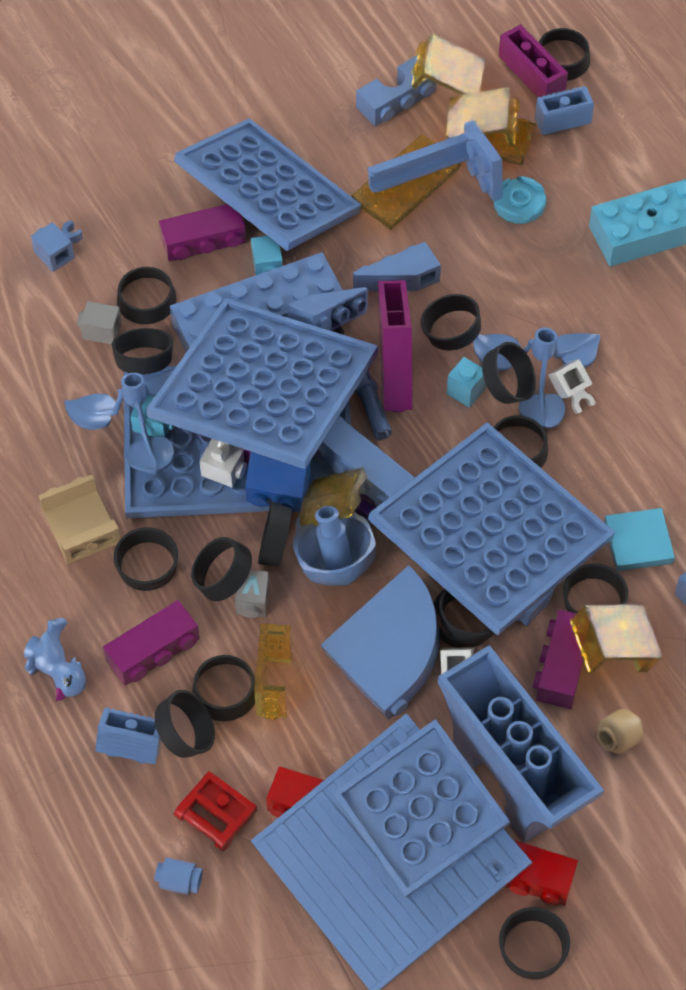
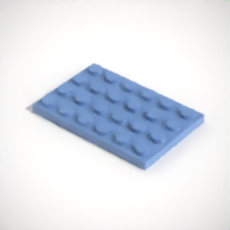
[174,118,361,251]

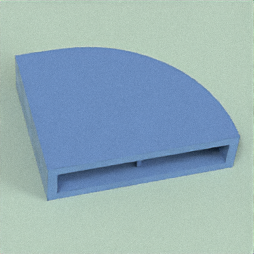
[321,565,440,720]

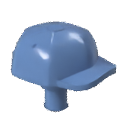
[293,502,376,586]

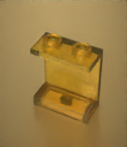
[411,34,485,112]
[446,87,520,145]
[570,605,663,673]
[254,624,292,720]

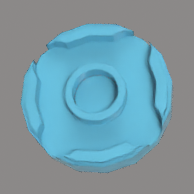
[494,176,547,224]

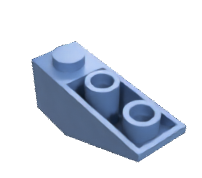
[353,242,441,291]
[288,287,368,331]

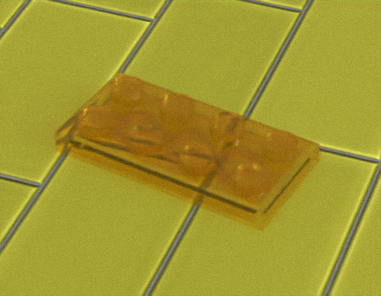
[351,134,461,230]

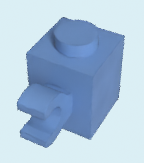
[31,220,83,272]

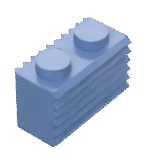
[535,86,594,135]
[95,707,162,764]

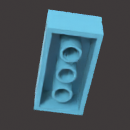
[589,179,686,267]

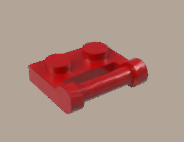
[174,771,257,852]

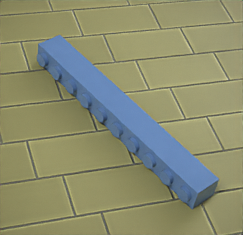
[314,416,554,626]

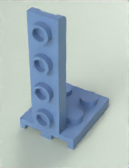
[368,120,503,201]

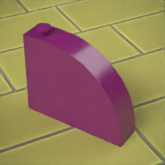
[378,280,413,413]

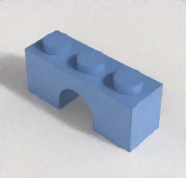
[356,55,437,127]

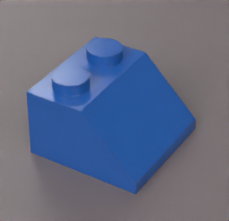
[245,452,311,513]

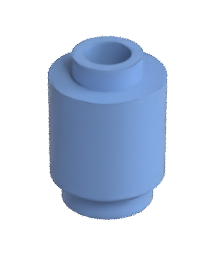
[154,857,203,895]

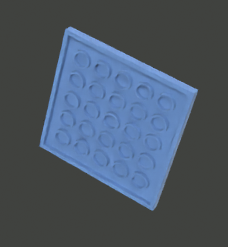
[146,298,378,469]
[368,422,615,636]

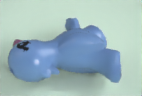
[24,618,87,702]

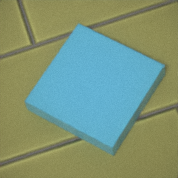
[604,508,675,571]

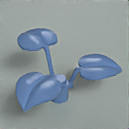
[473,328,600,429]
[64,370,174,472]

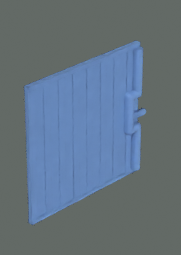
[251,713,532,990]

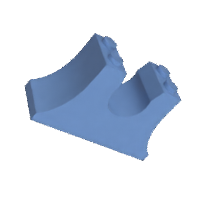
[438,645,604,843]

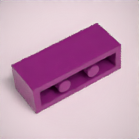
[499,24,568,98]
[159,204,246,261]
[103,600,200,686]
[533,609,594,709]

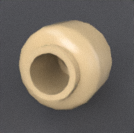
[597,709,643,754]

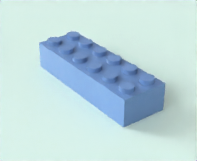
[170,252,342,353]

